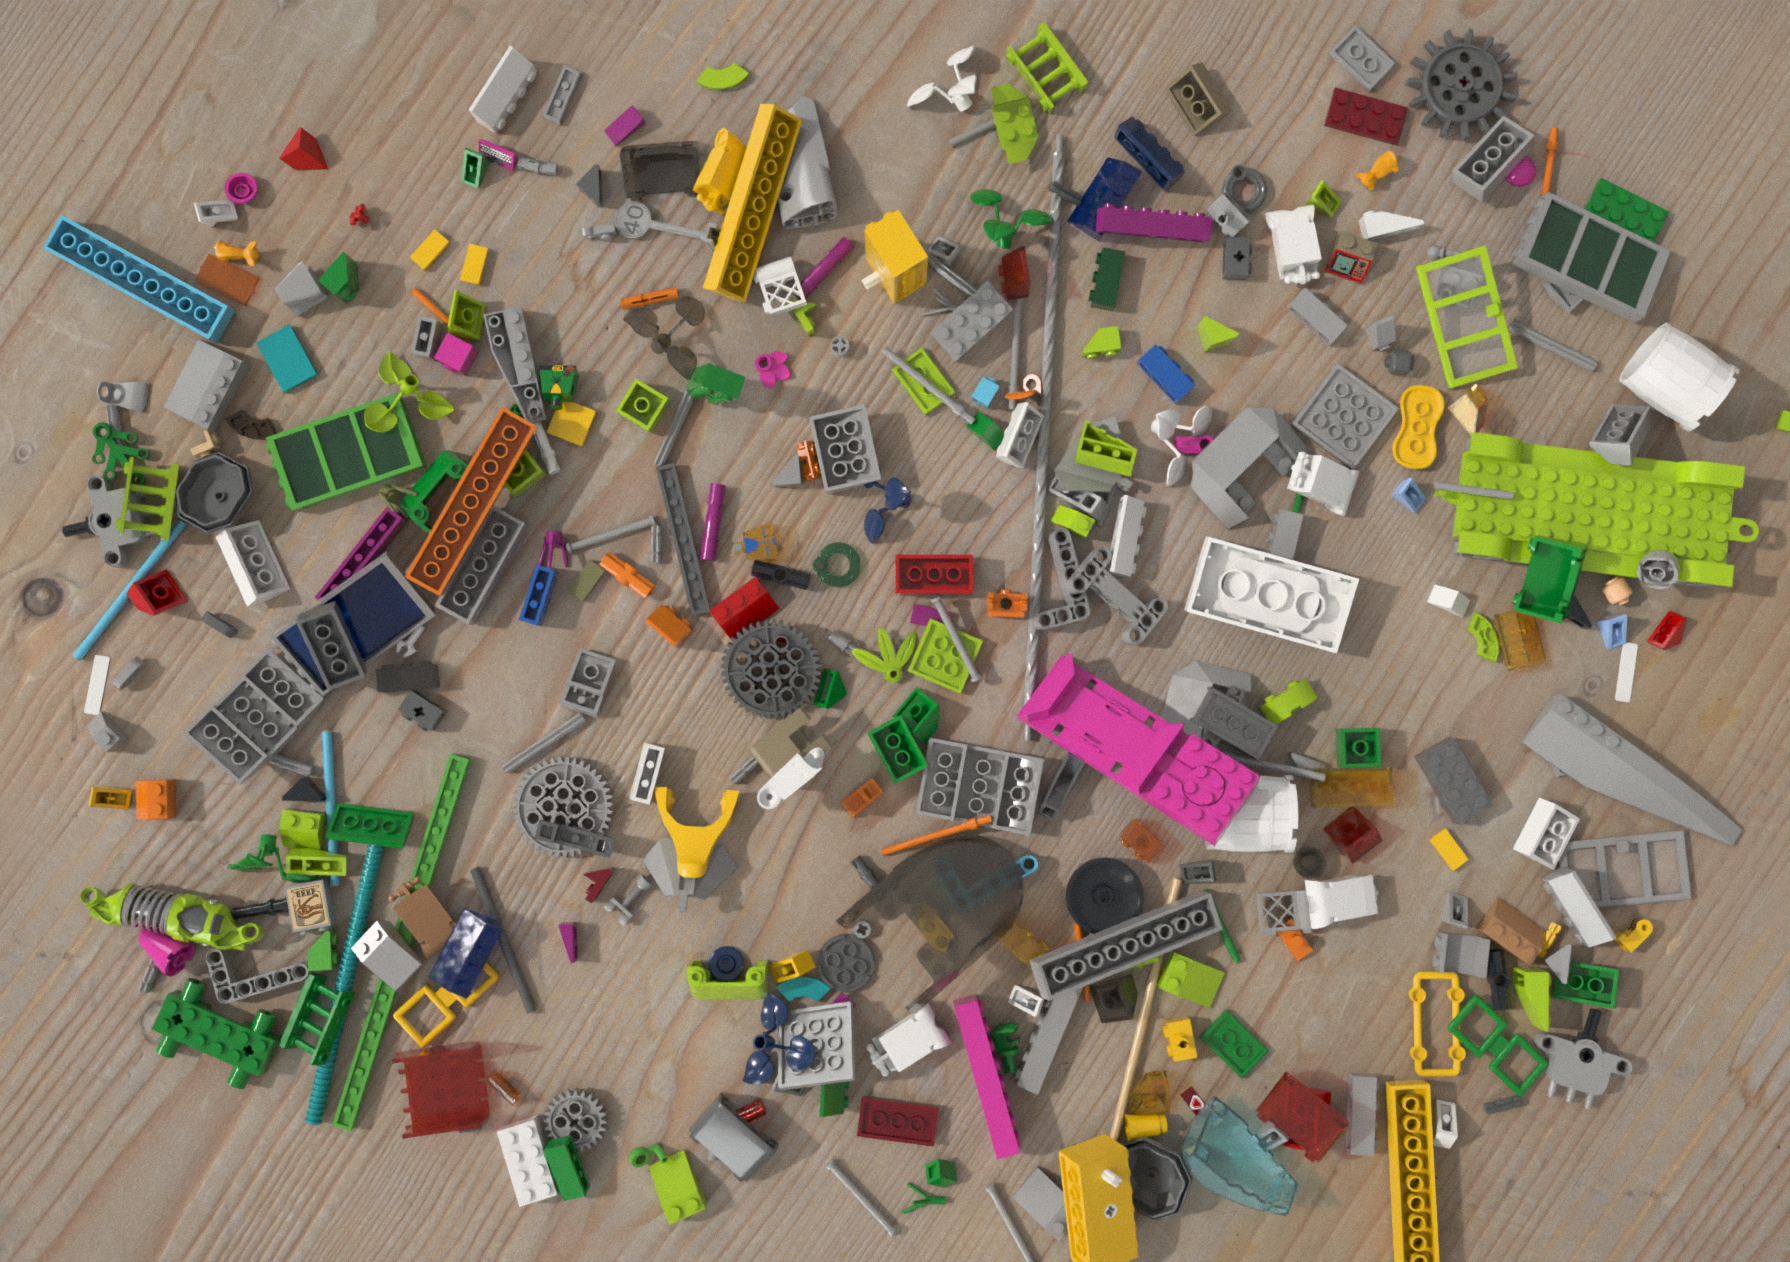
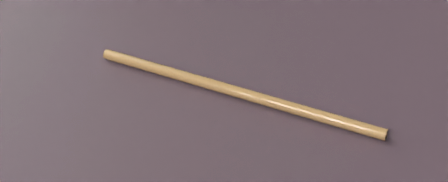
[1109,878,1182,1142]

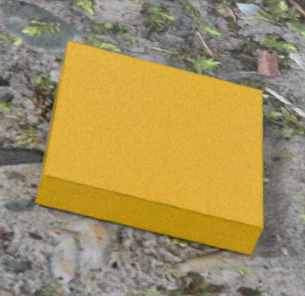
[546,402,597,447]

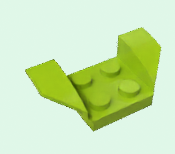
[990,84,1038,165]

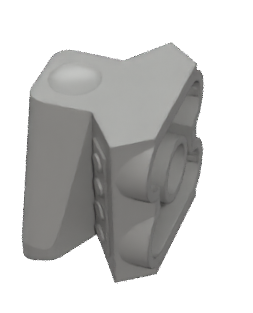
[275,261,328,317]

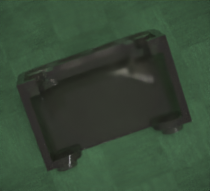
[620,141,701,201]

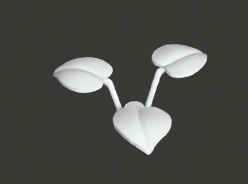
[907,45,977,111]
[1151,406,1212,487]

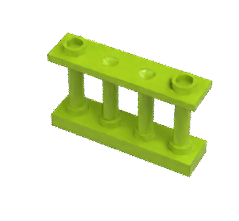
[1006,21,1089,114]
[116,457,179,542]

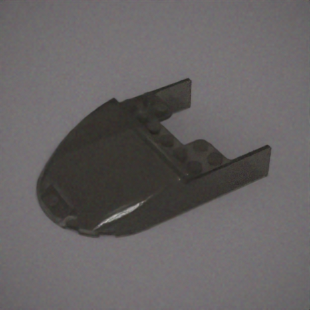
[836,835,1024,1014]

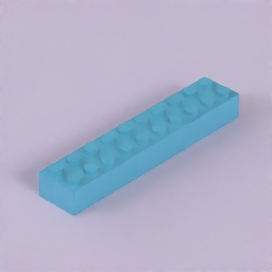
[42,215,236,344]

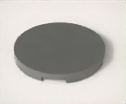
[817,934,875,993]

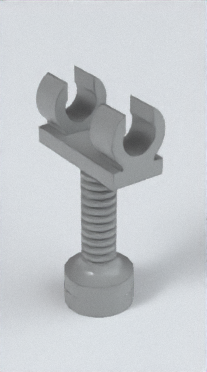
[603,874,653,926]

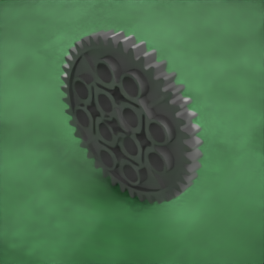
[721,619,822,719]

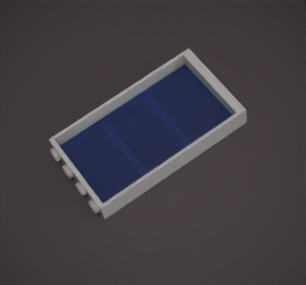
[271,551,436,696]

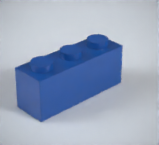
[1137,344,1195,404]
[519,565,559,627]

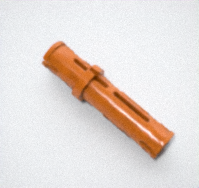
[620,287,679,310]

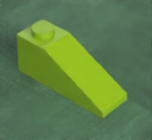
[286,847,347,876]

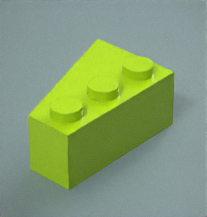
[1075,419,1138,477]

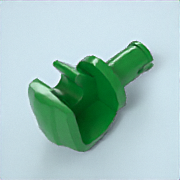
[993,1022,1020,1074]

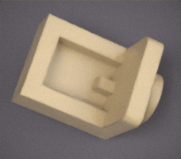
[190,430,221,458]

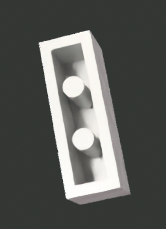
[629,742,665,805]

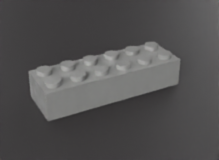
[435,506,529,625]

